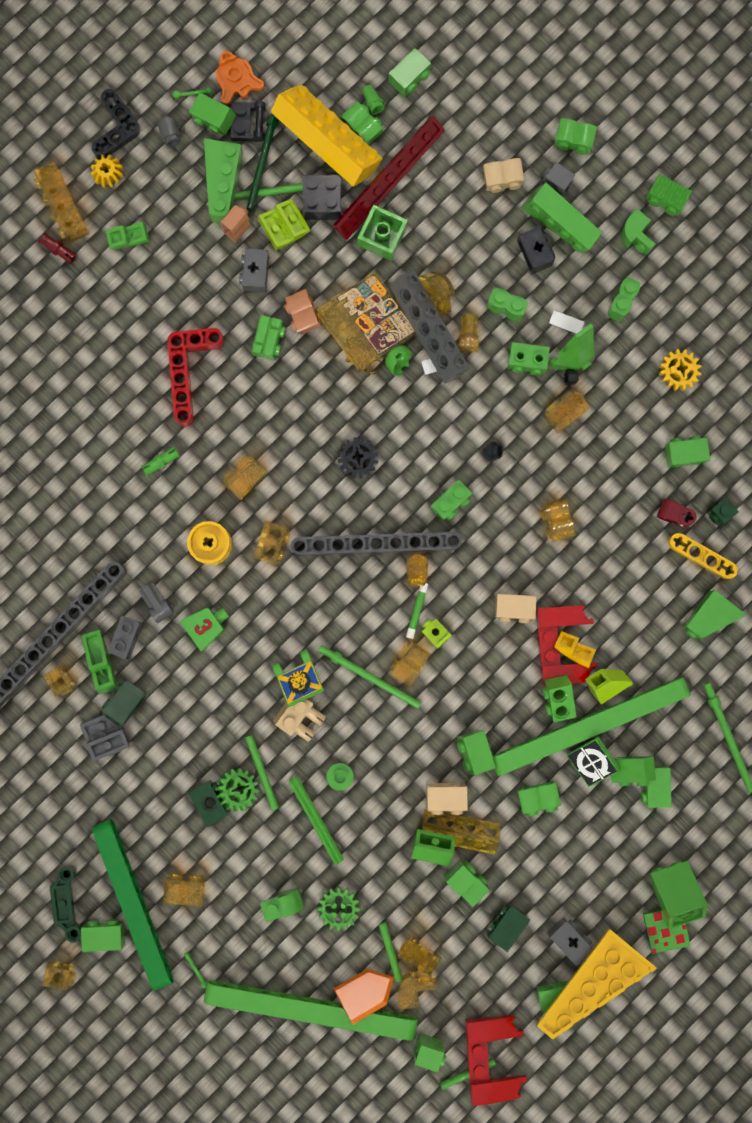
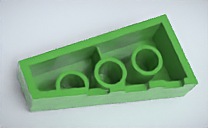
[204,138,243,223]
[521,183,602,253]

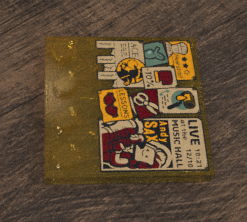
[315,272,417,372]

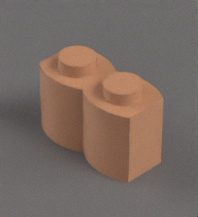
[220,205,251,243]
[284,289,322,335]

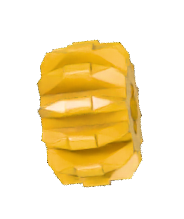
[91,154,123,188]

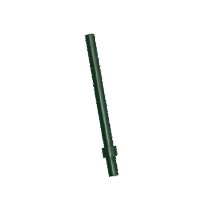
[246,104,279,211]

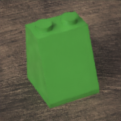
[650,861,707,930]

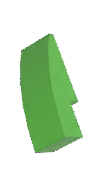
[81,629,118,695]

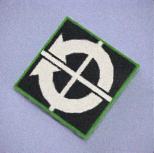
[567,737,621,787]

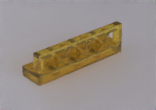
[421,809,501,854]

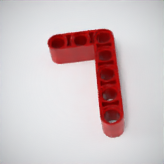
[167,328,225,427]

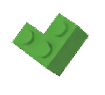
[444,859,490,907]

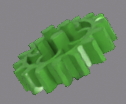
[317,886,360,931]

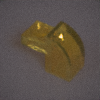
[419,271,455,316]
[397,937,442,975]
[398,970,437,1009]

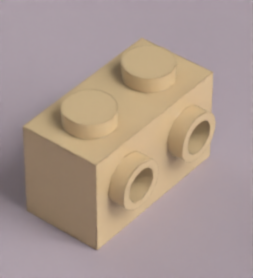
[495,594,536,623]

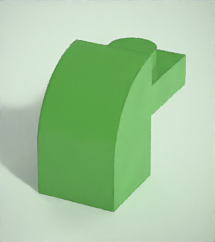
[621,209,655,255]
[260,886,305,922]

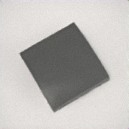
[80,715,130,762]

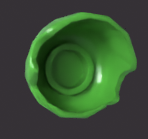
[385,345,412,376]

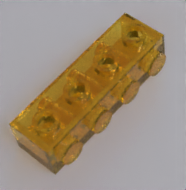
[34,161,90,244]

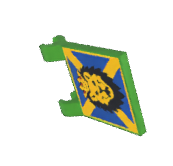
[272,649,324,707]

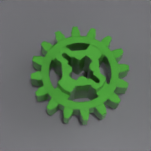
[216,768,259,812]

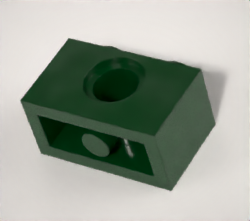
[188,779,230,827]

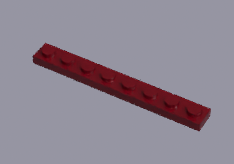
[332,116,445,240]

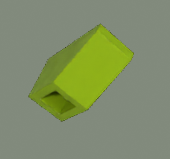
[585,669,633,704]

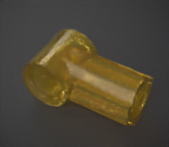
[459,314,479,353]

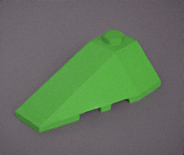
[548,323,595,371]

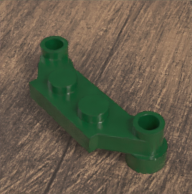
[49,866,82,942]

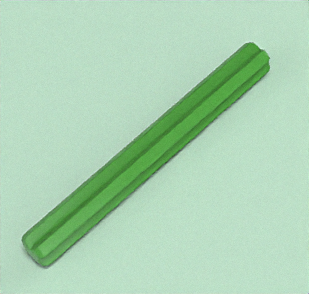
[289,776,344,865]

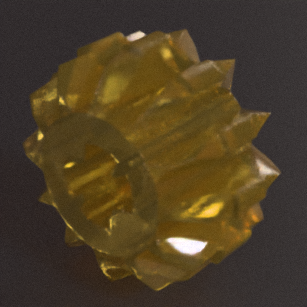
[406,554,428,587]

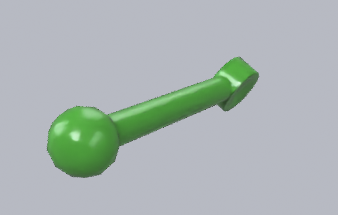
[173,87,212,99]
[184,951,207,989]

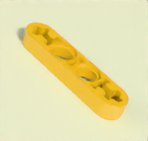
[668,533,738,579]

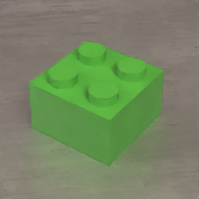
[357,204,408,261]

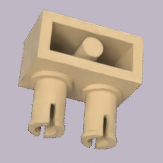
[273,699,326,742]

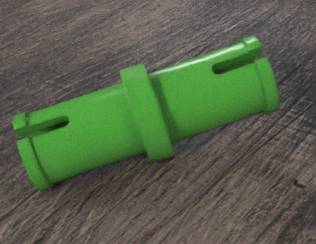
[141,446,180,477]

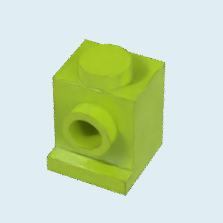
[421,619,452,649]

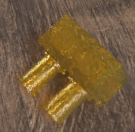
[544,390,590,434]

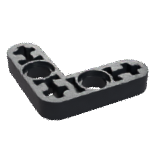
[92,89,141,159]

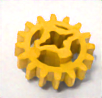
[659,349,702,391]

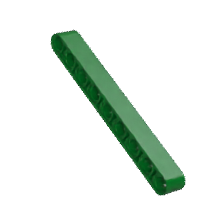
[92,819,173,991]

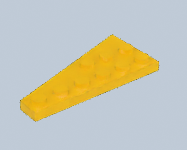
[536,928,657,1039]

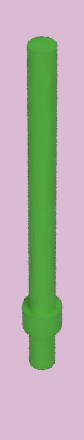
[318,645,422,709]
[703,682,752,793]

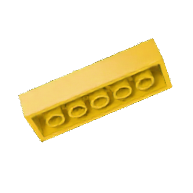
[271,84,383,187]

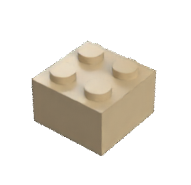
[426,783,468,815]

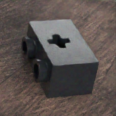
[517,226,555,275]

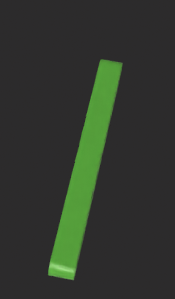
[492,677,691,776]
[203,980,418,1041]

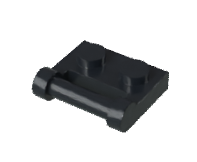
[231,101,266,142]

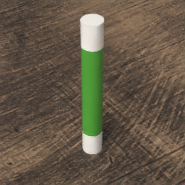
[406,582,428,639]

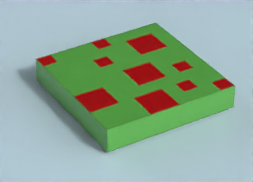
[643,910,690,954]

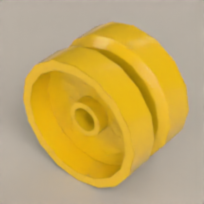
[187,521,232,565]

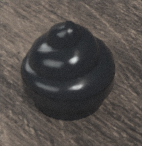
[483,441,503,460]

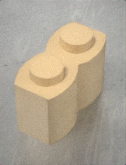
[483,158,524,193]

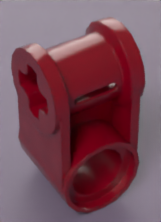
[657,499,697,527]

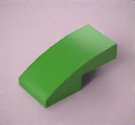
[106,222,150,249]

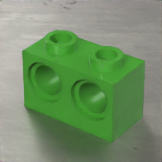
[542,675,576,722]

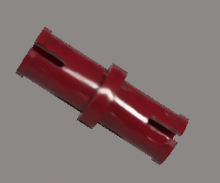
[38,233,77,264]

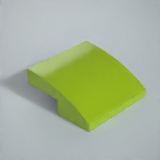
[258,199,310,250]

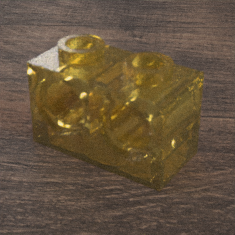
[253,521,290,566]

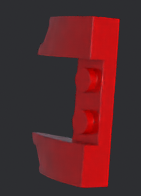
[536,605,597,686]
[465,1015,527,1106]

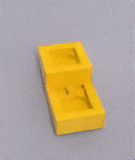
[555,631,596,668]

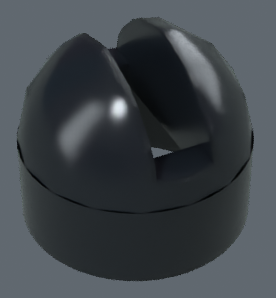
[564,370,579,385]

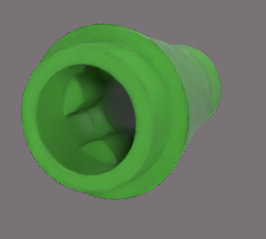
[362,85,385,115]

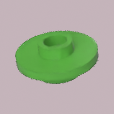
[326,763,354,791]

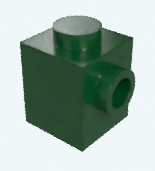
[706,497,739,526]

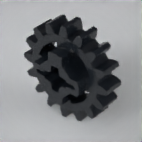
[338,437,379,479]

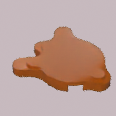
[216,51,265,106]

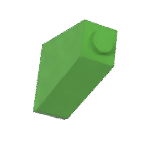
[682,590,745,639]

